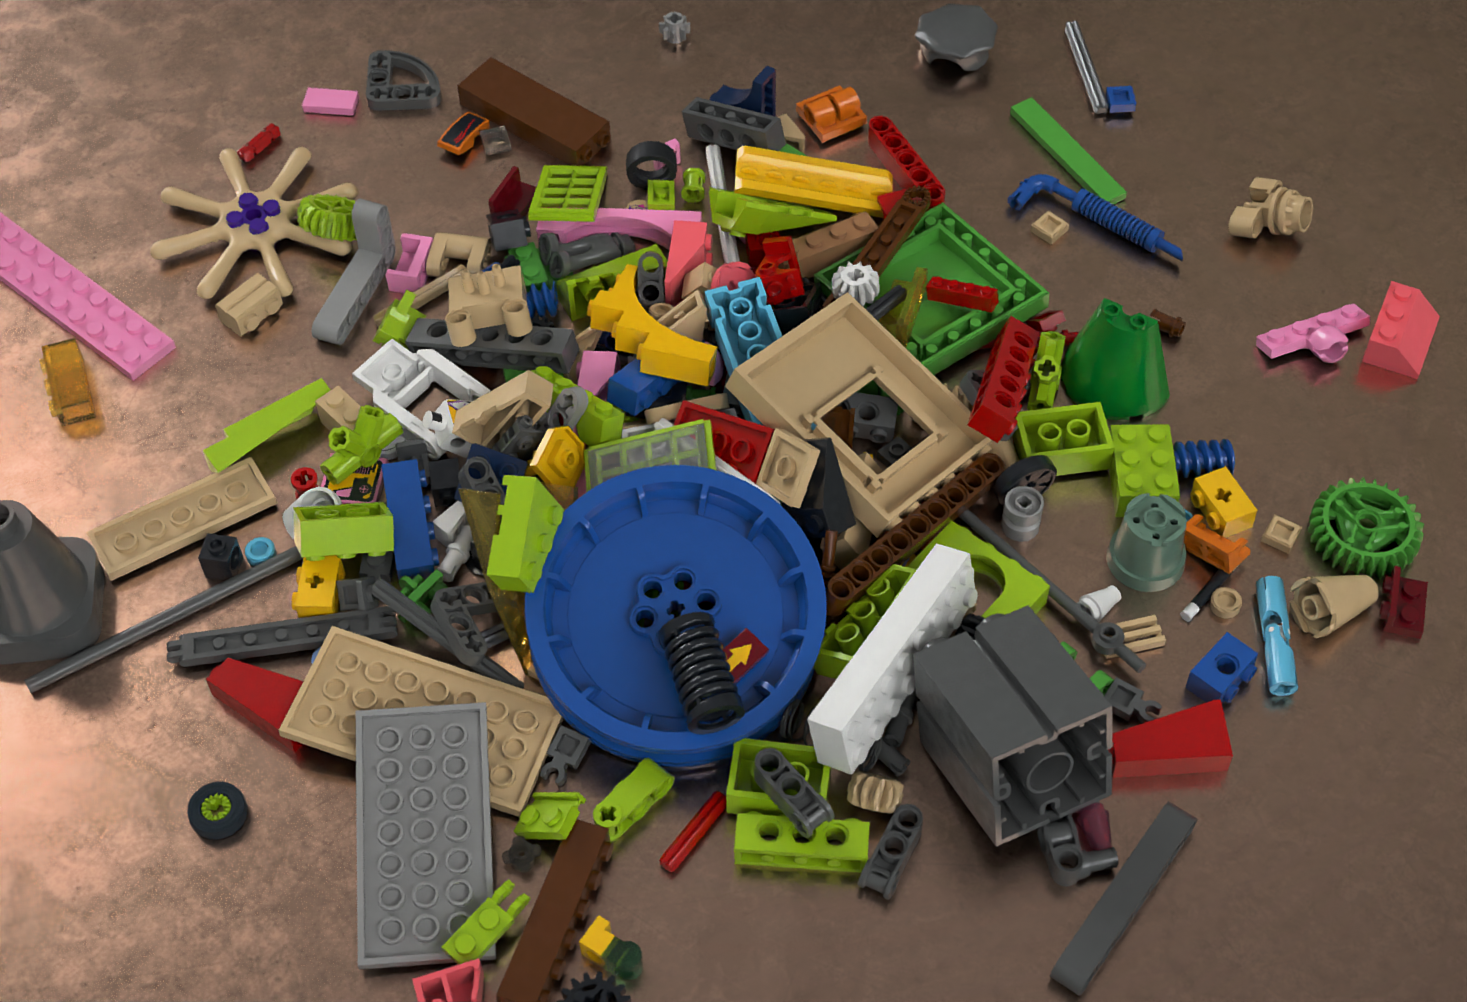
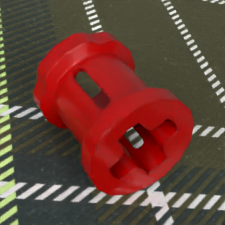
[290,467,320,500]

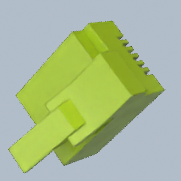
[372,289,426,350]

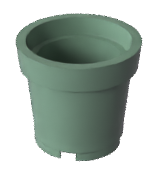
[1106,493,1187,592]

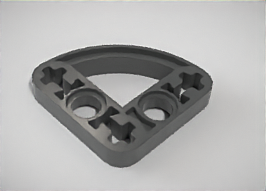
[366,50,442,111]

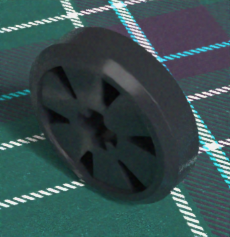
[993,455,1057,506]

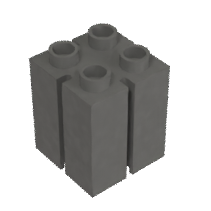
[913,605,1113,847]

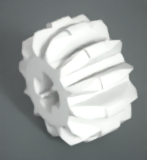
[832,261,880,307]

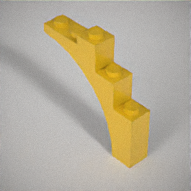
[587,264,717,386]

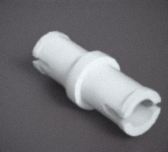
[437,525,478,582]

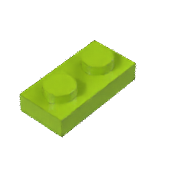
[648,180,675,211]

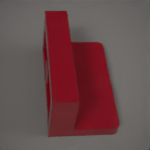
[488,166,536,216]

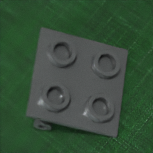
[492,415,546,461]

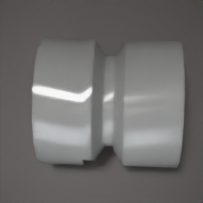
[1001,486,1044,542]

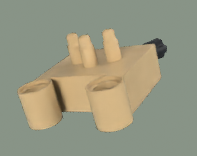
[445,255,533,347]

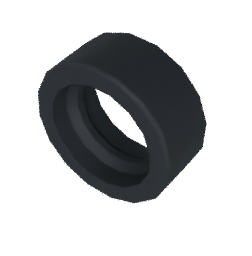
[626,141,677,190]

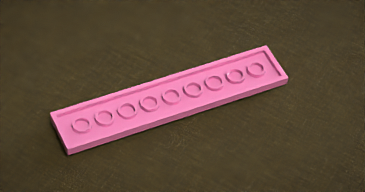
[0,212,176,381]

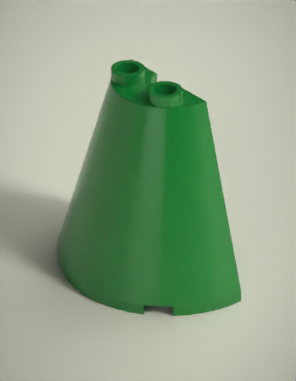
[1061,298,1170,421]

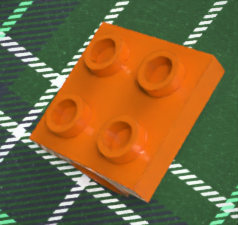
[796,85,867,143]

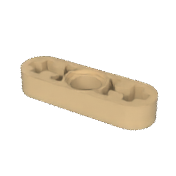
[644,393,730,425]

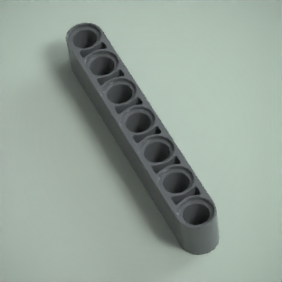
[1050,801,1198,996]

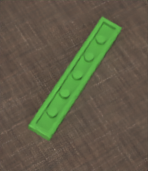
[1010,97,1127,204]

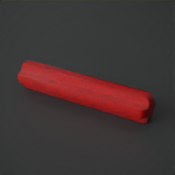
[659,791,727,872]

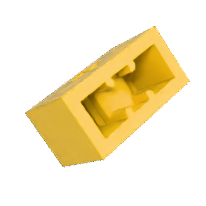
[1190,466,1258,538]
[292,555,345,618]

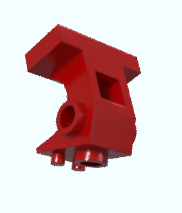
[755,236,805,305]

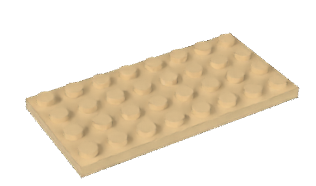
[279,626,563,817]

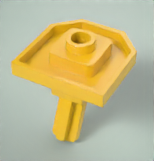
[525,426,585,501]

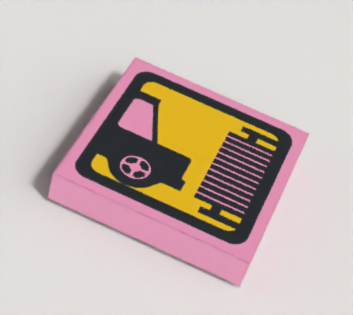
[321,453,388,504]

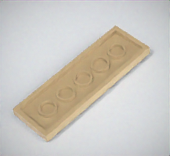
[86,457,277,581]

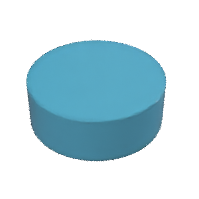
[245,537,277,567]

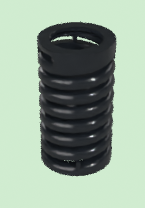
[658,612,745,734]

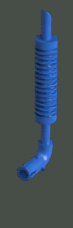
[1007,174,1183,262]

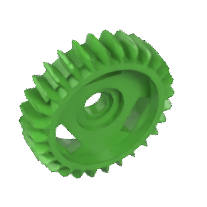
[1308,477,1424,580]

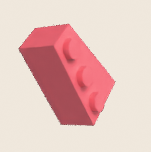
[412,958,484,1002]

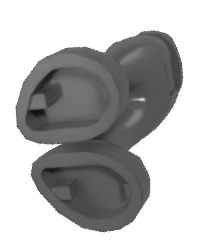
[539,232,635,278]

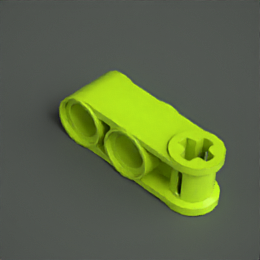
[593,758,675,842]

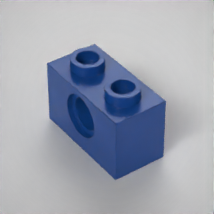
[1185,632,1259,703]

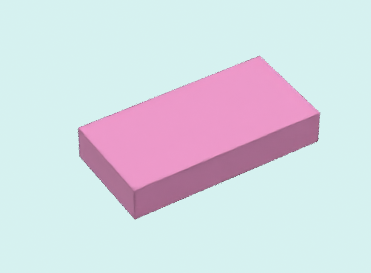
[302,88,359,116]

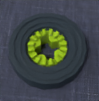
[187,782,248,839]

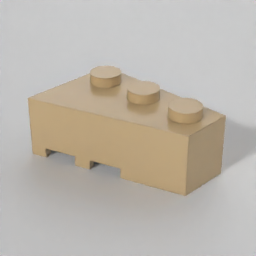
[452,370,554,449]

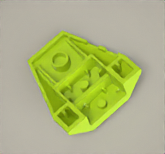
[709,187,837,238]

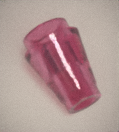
[1077,803,1112,851]

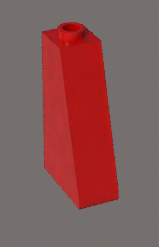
[206,658,304,752]
[1108,699,1233,778]

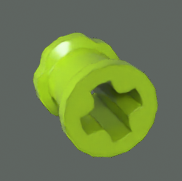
[681,168,706,203]

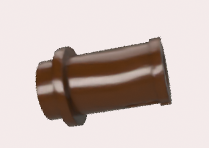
[1150,309,1186,338]

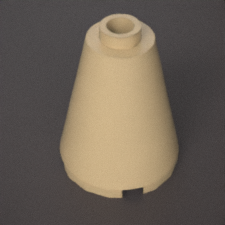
[1289,575,1378,638]

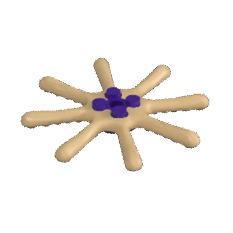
[150,147,358,299]

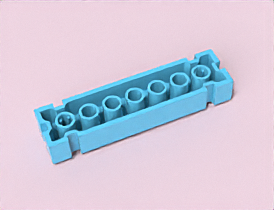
[705,277,816,501]

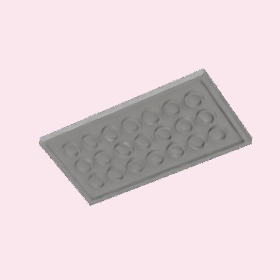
[356,702,496,969]

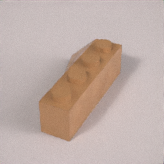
[778,212,879,279]

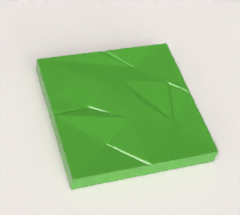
[814,202,1050,375]

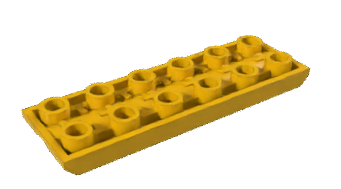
[734,146,893,218]

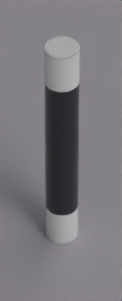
[1180,565,1239,622]

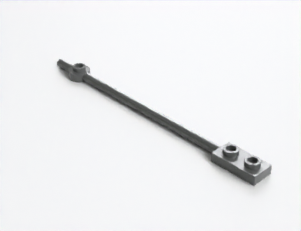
[877,436,1147,673]

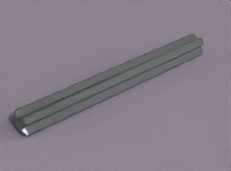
[1065,20,1109,115]

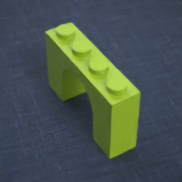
[907,521,1050,618]

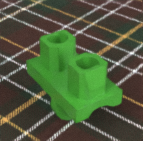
[398,569,448,623]

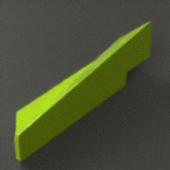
[203,378,331,473]

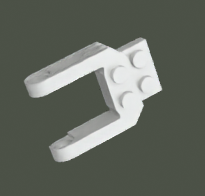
[352,339,490,460]

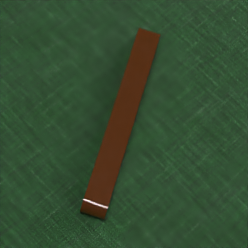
[825,453,1005,616]

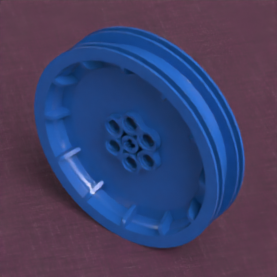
[525,465,827,767]

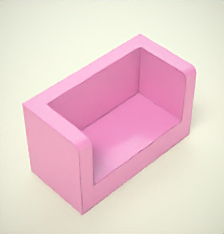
[385,233,433,293]

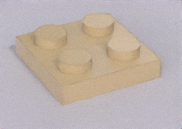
[756,428,821,508]

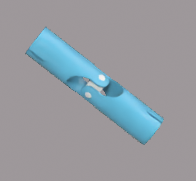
[1255,576,1298,696]

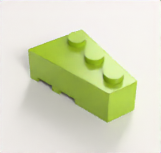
[486,475,564,593]

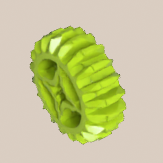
[297,194,357,242]

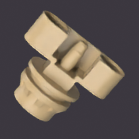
[1229,177,1313,239]

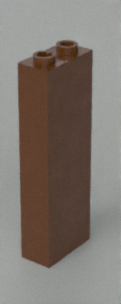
[457,57,611,166]

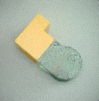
[579,915,643,980]

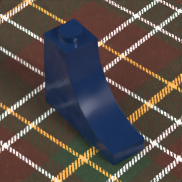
[709,66,776,117]

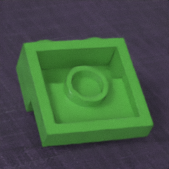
[504,242,573,292]

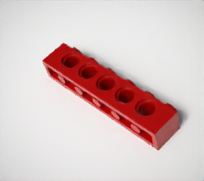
[967,316,1040,443]

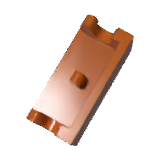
[1184,514,1250,574]

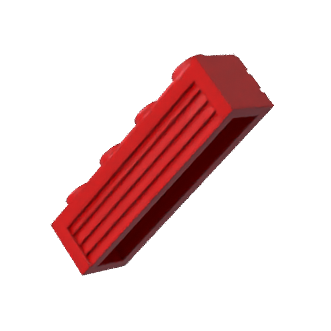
[926,277,999,313]

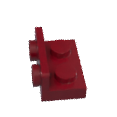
[1379,566,1428,639]

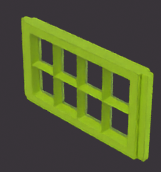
[528,165,608,222]

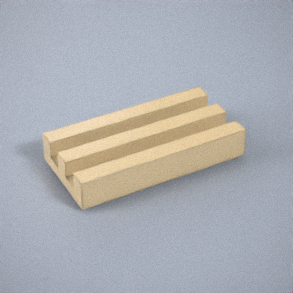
[1104,615,1166,659]

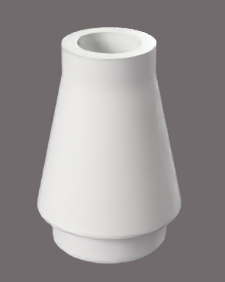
[1077,585,1121,622]

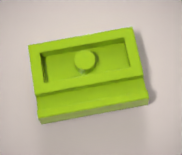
[513,792,586,840]

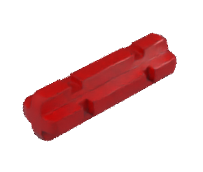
[237,123,281,163]

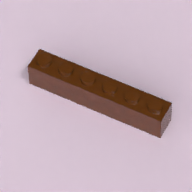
[496,819,613,1002]

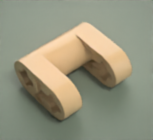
[426,232,492,277]

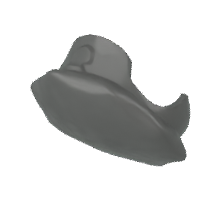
[915,3,998,71]

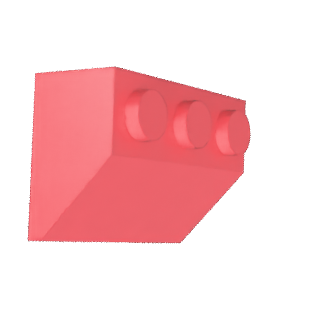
[1362,281,1440,379]

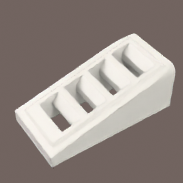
[433,501,476,547]

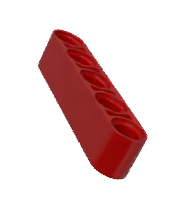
[868,116,946,211]

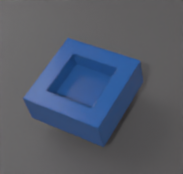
[1105,86,1136,113]

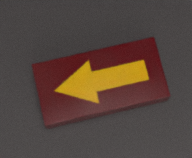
[723,628,769,684]

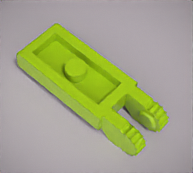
[441,880,531,965]

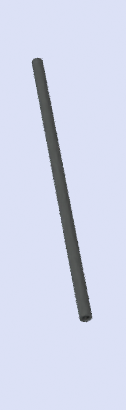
[24,501,387,694]

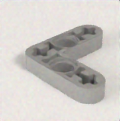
[533,386,588,431]

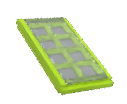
[584,419,717,492]

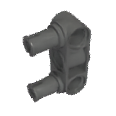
[1037,801,1119,886]

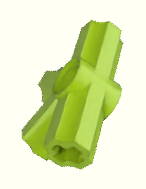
[1027,331,1066,410]
[320,405,404,485]

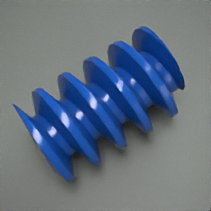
[526,281,559,319]
[1173,439,1235,478]

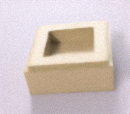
[1030,211,1069,245]
[1261,514,1302,554]

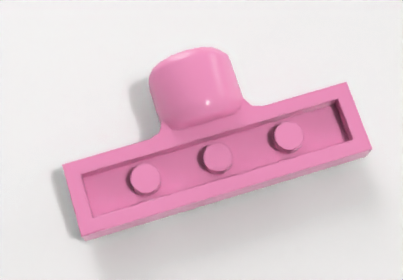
[1256,303,1370,363]

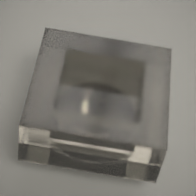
[480,125,512,156]

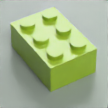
[1012,402,1115,476]
[1109,424,1180,517]
[293,502,394,561]
[726,738,832,816]

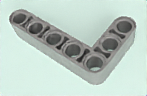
[312,198,396,345]

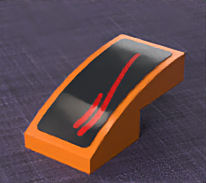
[437,112,490,155]

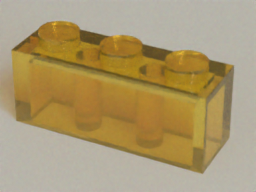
[39,338,96,427]

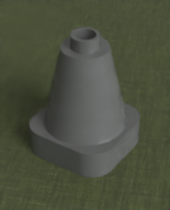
[0,500,105,665]

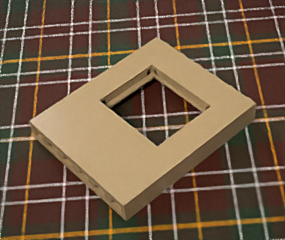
[725,292,993,538]

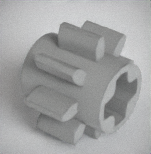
[659,12,690,44]

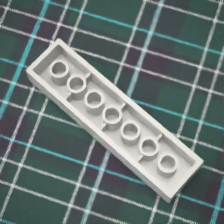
[807,543,978,775]

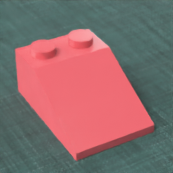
[664,220,713,307]

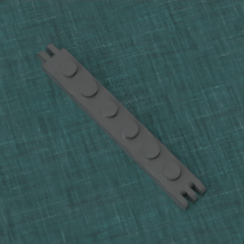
[167,606,398,667]

